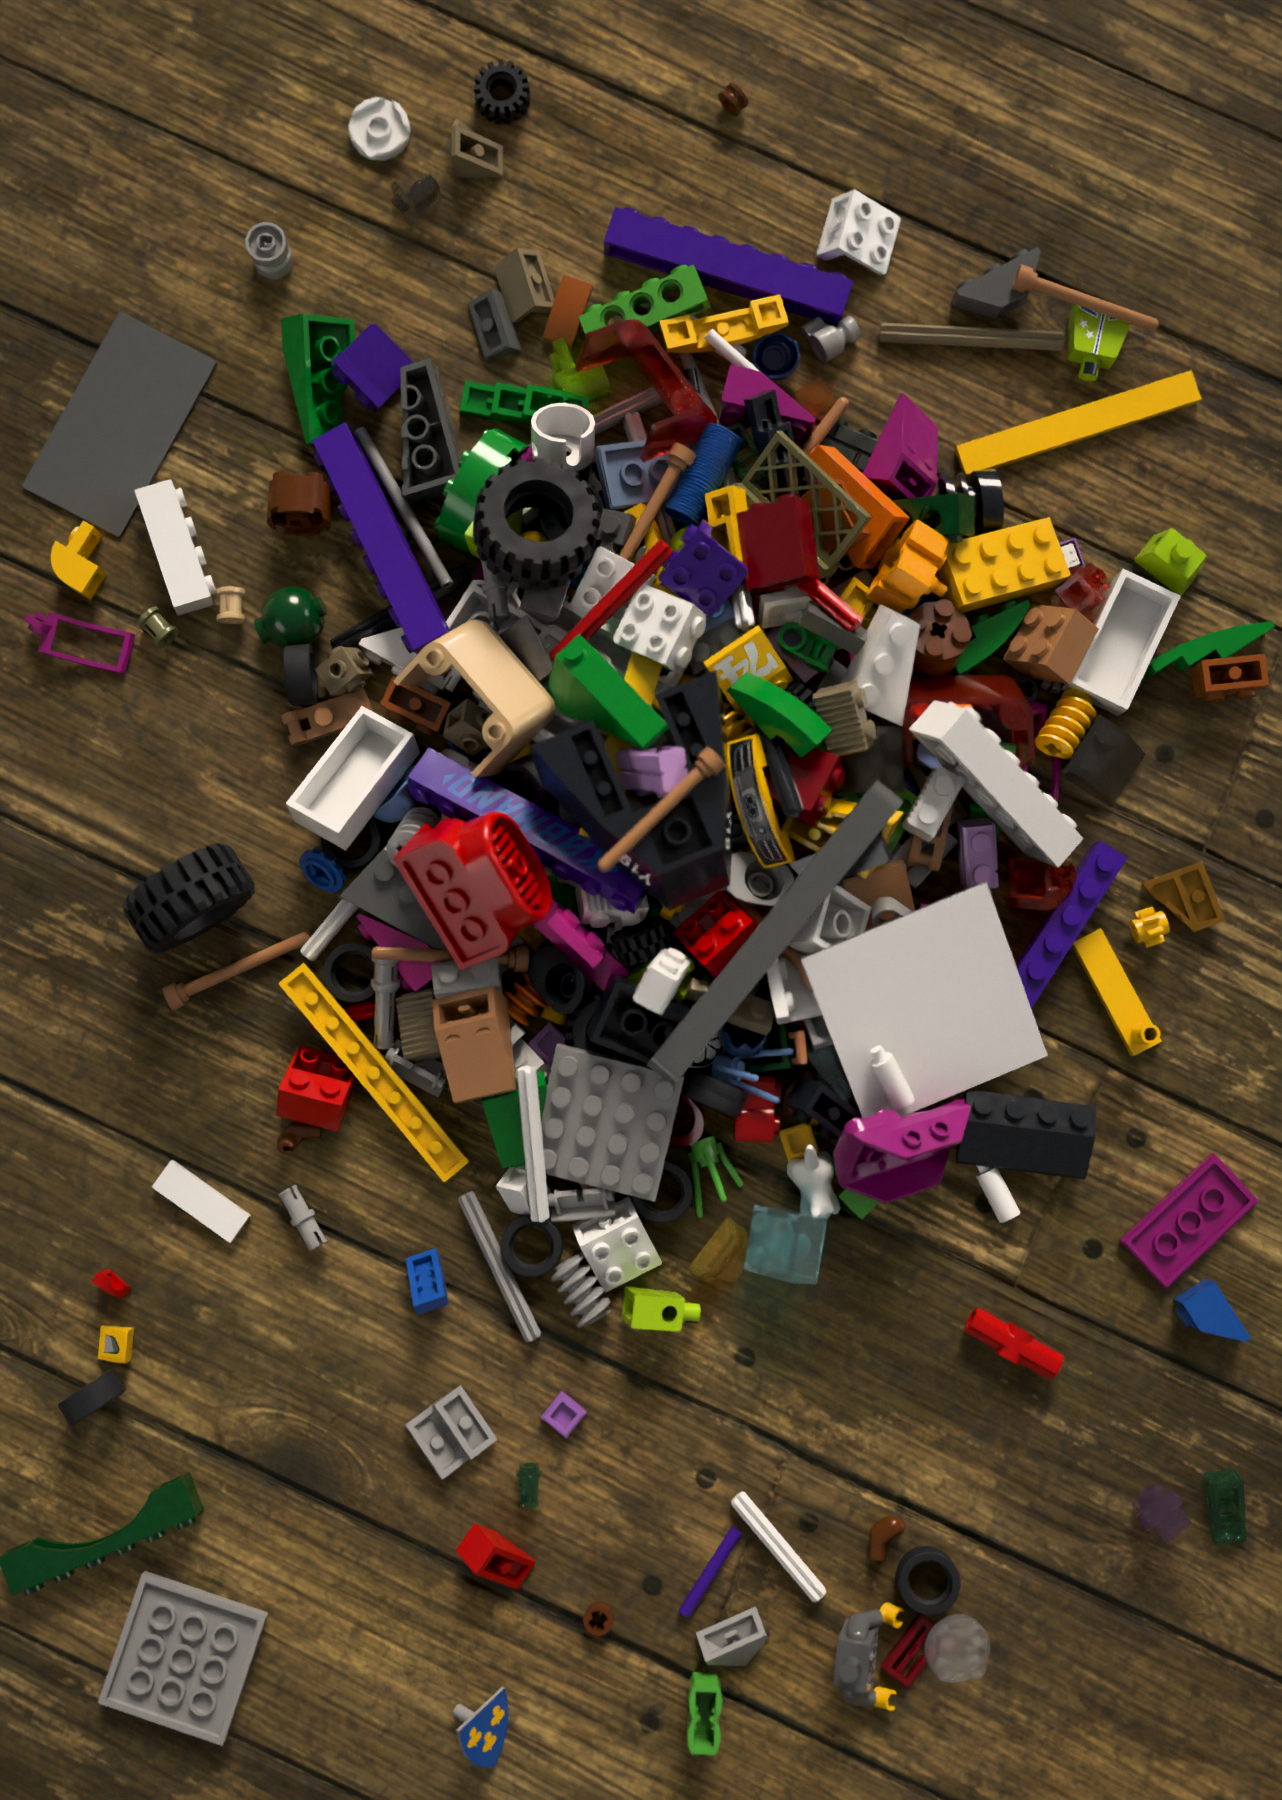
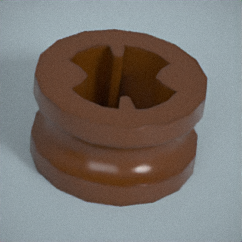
[718,83,748,116]
[583,1602,614,1636]

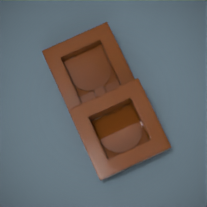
[543,275,593,350]

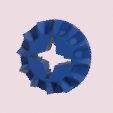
[299,848,347,892]

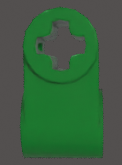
[778,622,841,675]

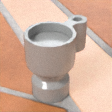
[800,316,861,363]

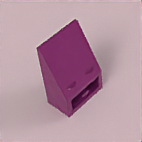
[719,364,816,445]
[863,393,938,500]

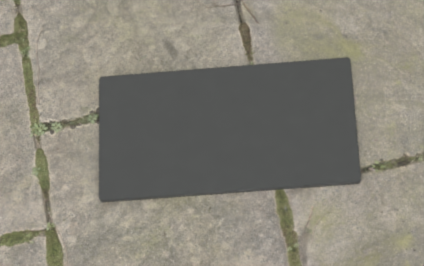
[22,312,217,537]

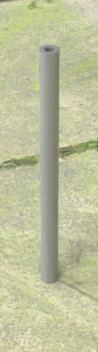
[354,427,453,589]

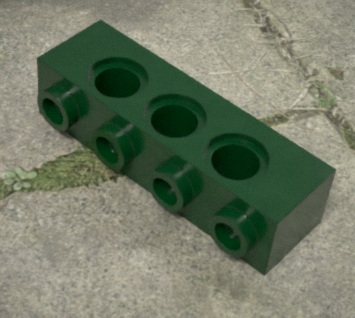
[892,493,975,543]

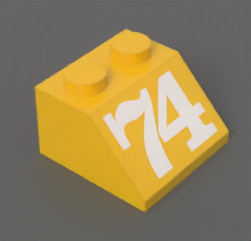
[703,625,794,716]

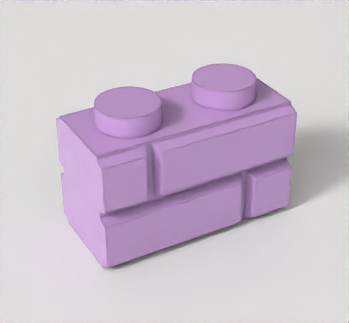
[617,745,688,798]
[956,818,999,889]

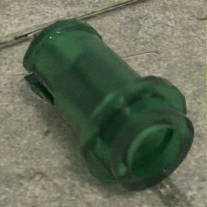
[516,1463,542,1508]

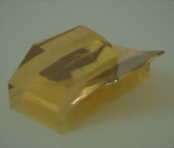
[688,1216,755,1283]

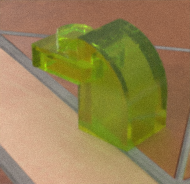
[549,338,611,404]

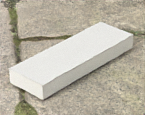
[152,1160,251,1243]

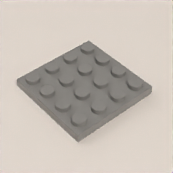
[541,1043,685,1202]
[98,1571,268,1746]

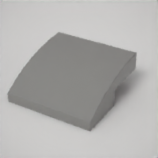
[404,1385,498,1480]

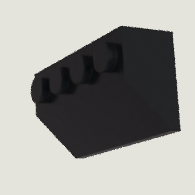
[956,1089,1096,1180]

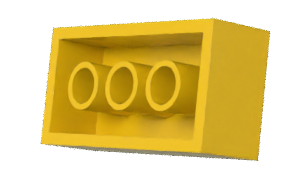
[935,517,1071,613]

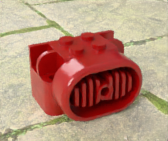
[393,811,552,970]

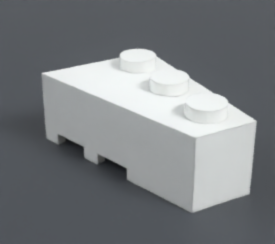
[840,604,920,726]

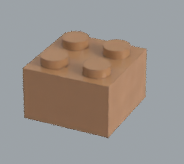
[1003,604,1099,684]

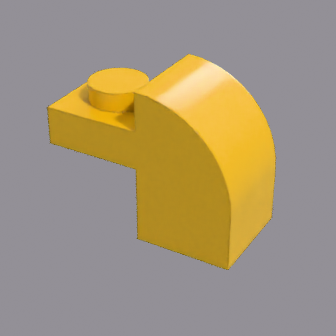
[51,520,107,600]

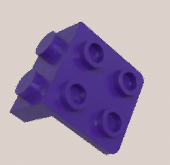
[330,324,414,412]
[658,520,748,618]

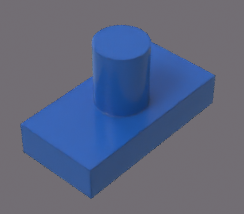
[405,1248,449,1315]

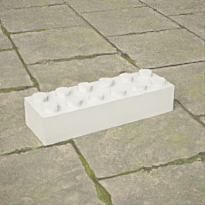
[909,700,1084,868]

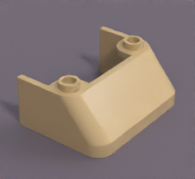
[394,620,556,778]

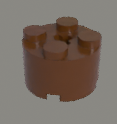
[267,471,332,536]
[909,599,972,677]

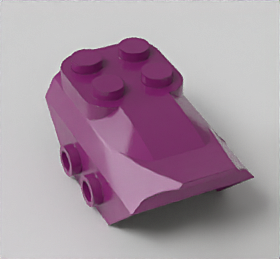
[833,1096,971,1204]

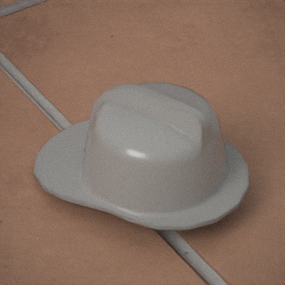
[726,853,794,907]

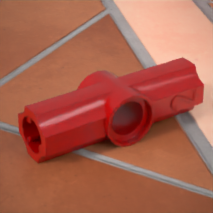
[963,1306,1064,1380]

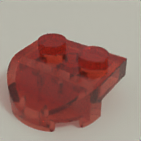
[1006,858,1077,910]

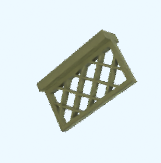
[734,431,872,578]

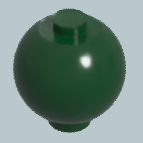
[254,586,327,649]

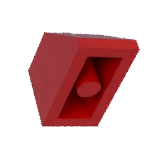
[456,1523,536,1589]

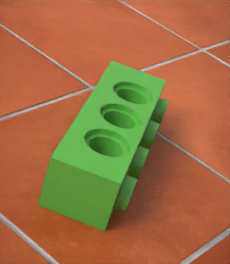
[578,264,711,359]

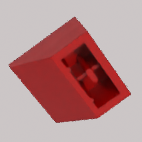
[672,891,758,979]
[276,1045,356,1132]

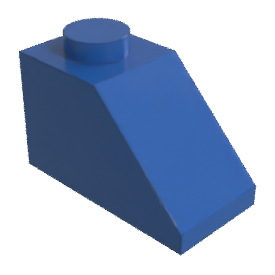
[1173,1278,1251,1342]

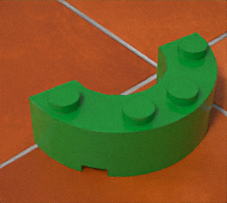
[434,428,530,558]

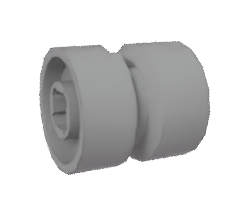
[245,222,294,279]

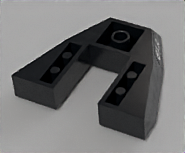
[529,670,734,911]

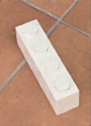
[134,479,216,616]

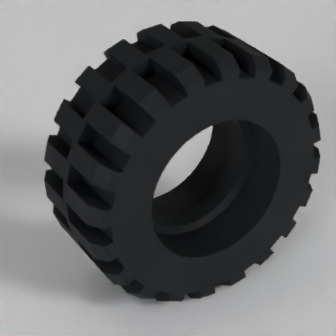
[473,458,600,591]
[123,843,255,953]

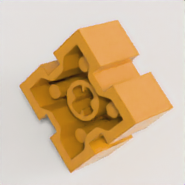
[866,519,949,613]

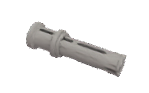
[371,956,401,1050]

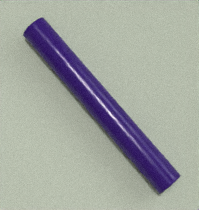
[678,1526,743,1618]

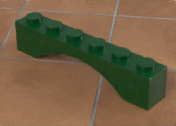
[0,1472,204,1596]

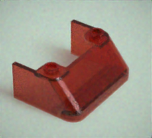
[575,319,717,462]
[893,675,1035,772]

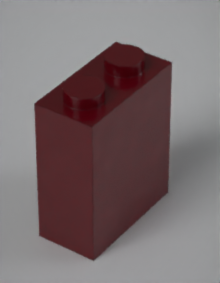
[736,494,820,595]
[762,737,845,827]

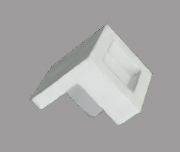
[496,1165,551,1215]

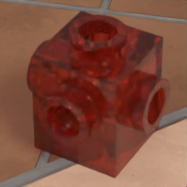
[1055,562,1111,612]

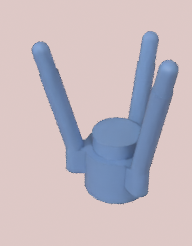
[711,1048,793,1104]

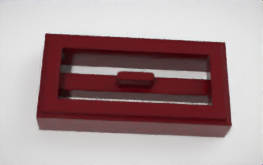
[880,1613,948,1689]

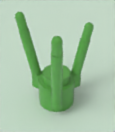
[688,1136,743,1218]

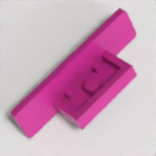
[533,897,629,991]

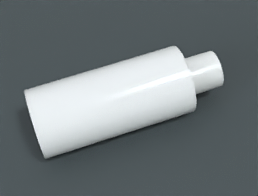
[870,1045,915,1109]
[976,1165,1021,1223]

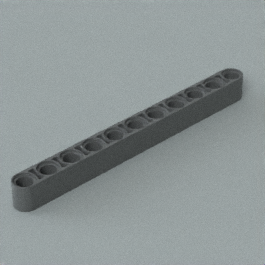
[647,780,903,1086]

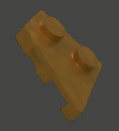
[1142,861,1225,932]

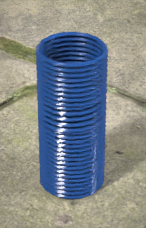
[664,423,743,526]

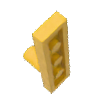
[1072,928,1162,1056]

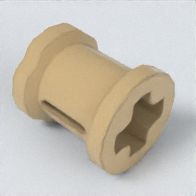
[216,586,246,624]

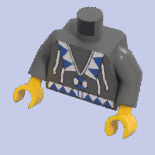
[833,1602,904,1711]

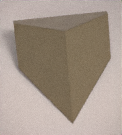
[451,119,503,177]

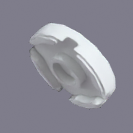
[348,97,411,161]

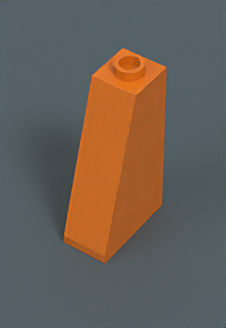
[808,445,910,569]

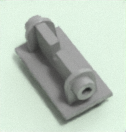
[385,1039,448,1097]
[548,1188,616,1223]

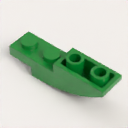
[915,600,1030,683]

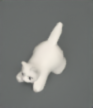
[787,1145,841,1221]

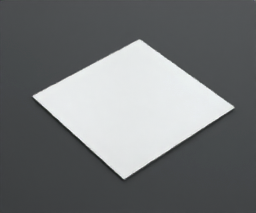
[800,881,1048,1118]

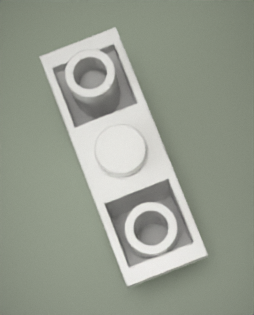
[359,627,448,695]

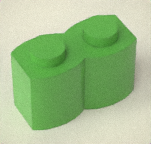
[686,1672,722,1755]

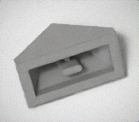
[696,1606,768,1666]

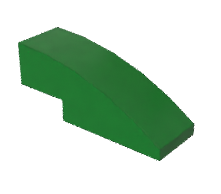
[727,672,832,758]

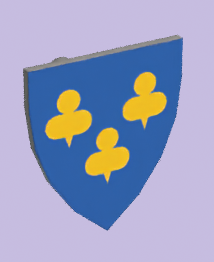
[453,1686,509,1768]

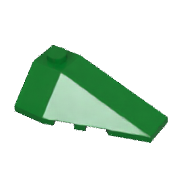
[281,314,355,444]
[546,634,670,750]

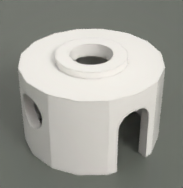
[531,403,595,472]

